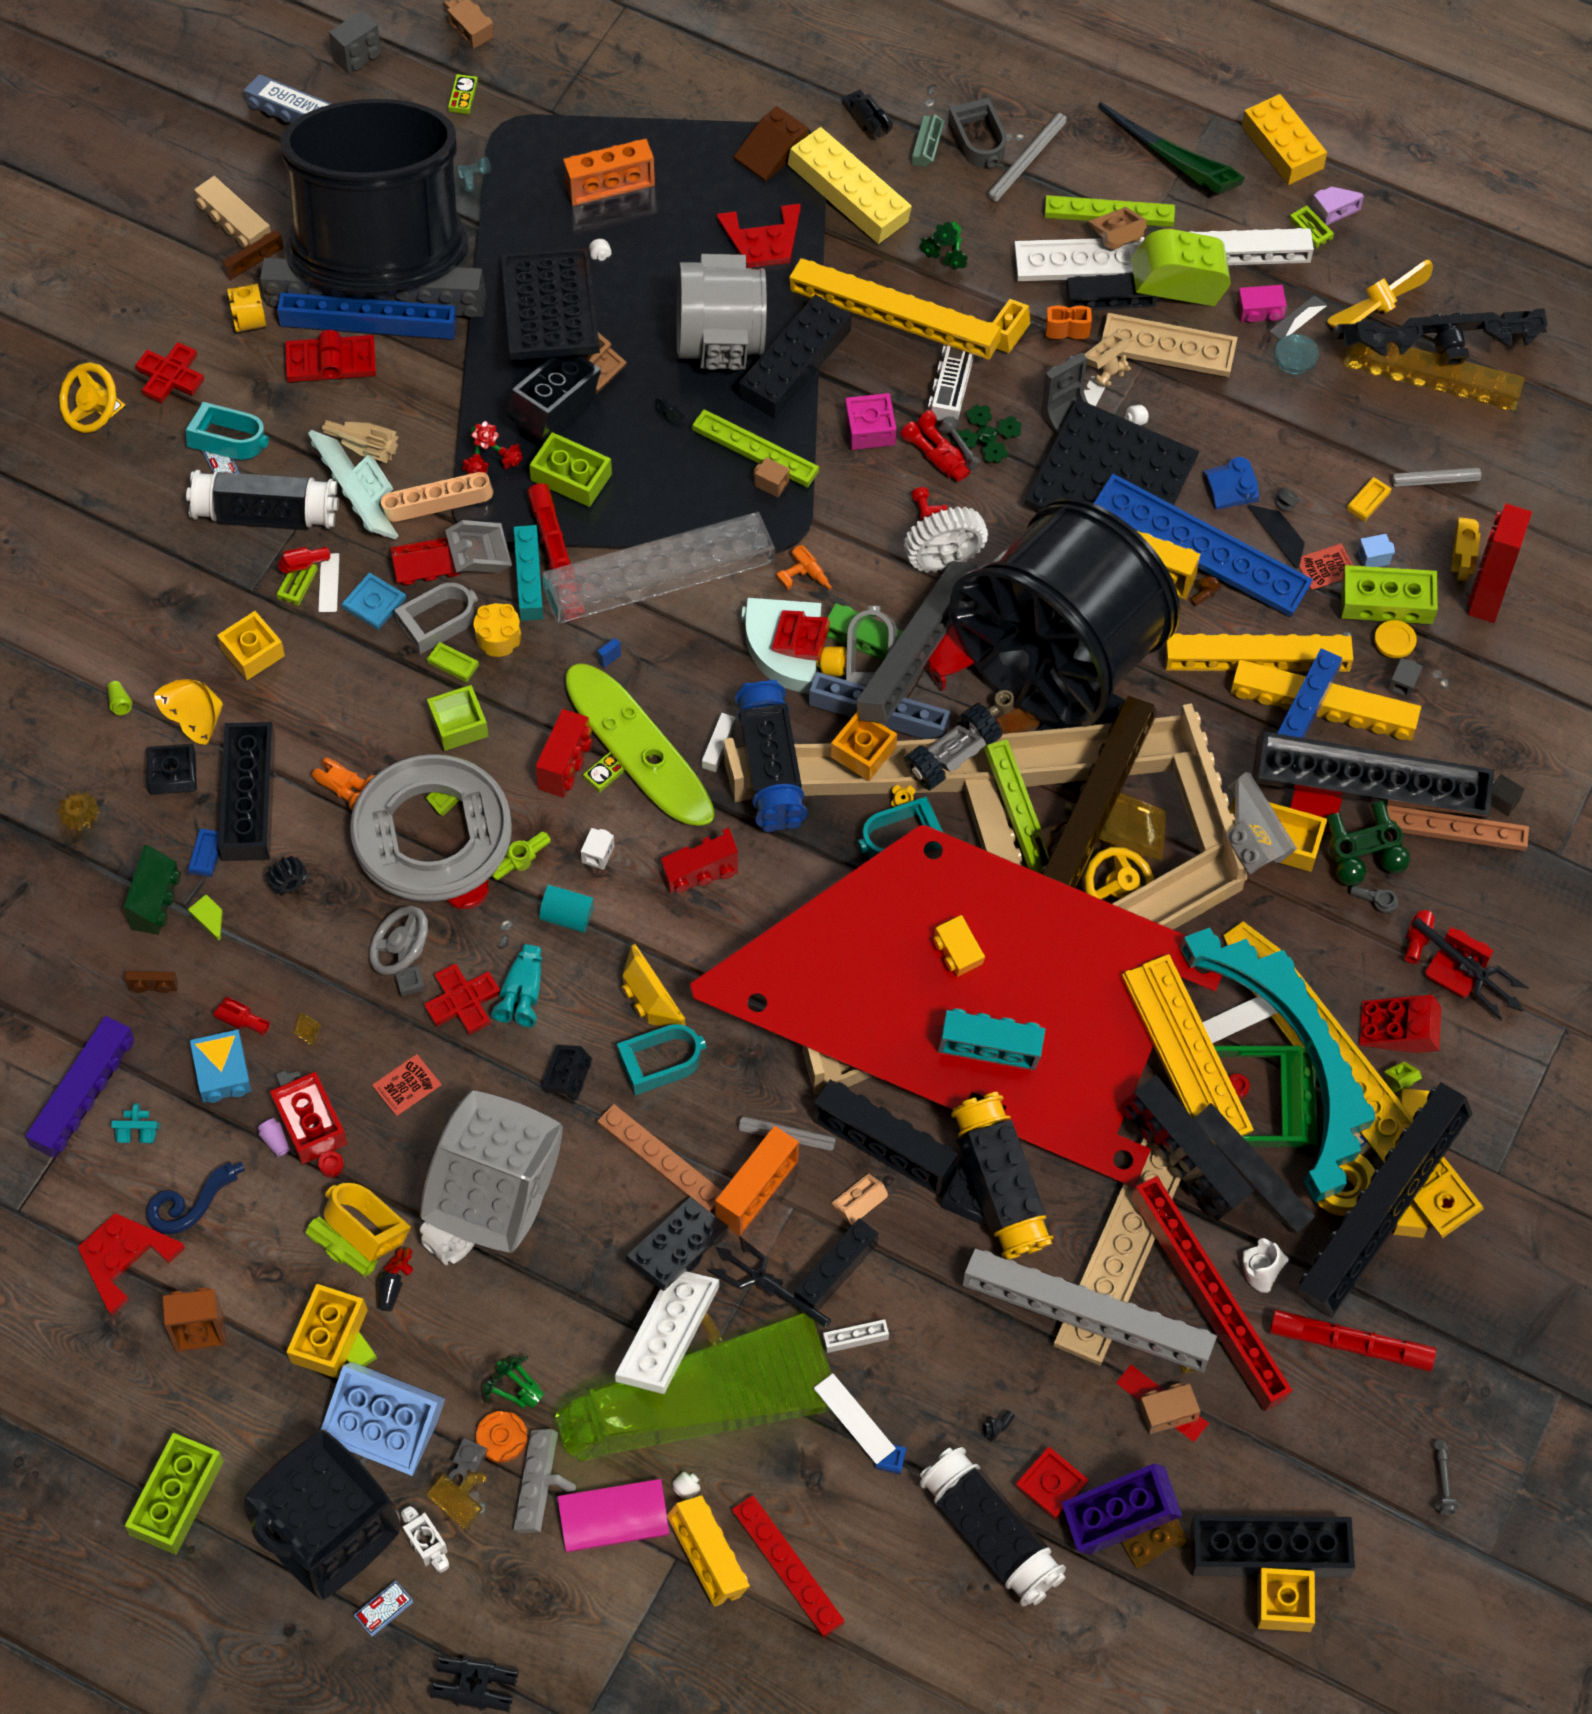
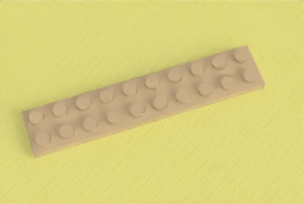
[1054,1138,1181,1366]

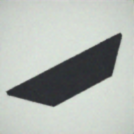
[1248,505,1305,568]

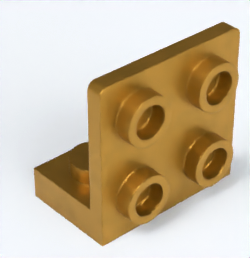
[1122,1519,1190,1569]

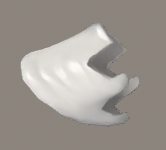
[1242,1238,1289,1293]

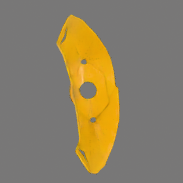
[154,679,223,745]

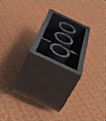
[507,355,601,443]

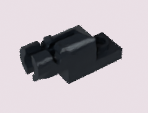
[842,89,893,138]

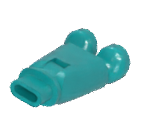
[491,944,542,1028]

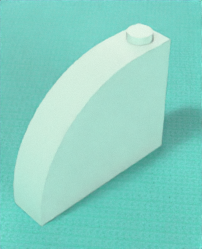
[742,598,821,693]

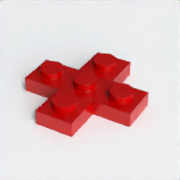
[135,342,204,403]
[424,963,500,1035]

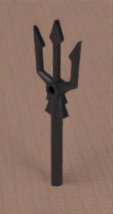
[1412,917,1529,1021]
[707,1236,831,1328]

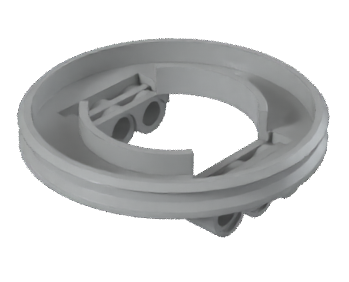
[350,754,512,902]

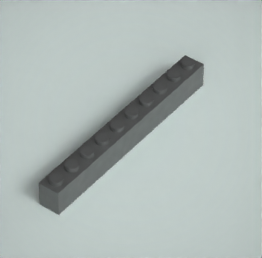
[856,561,977,723]

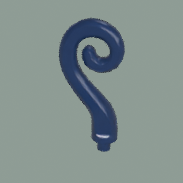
[146,1162,246,1234]

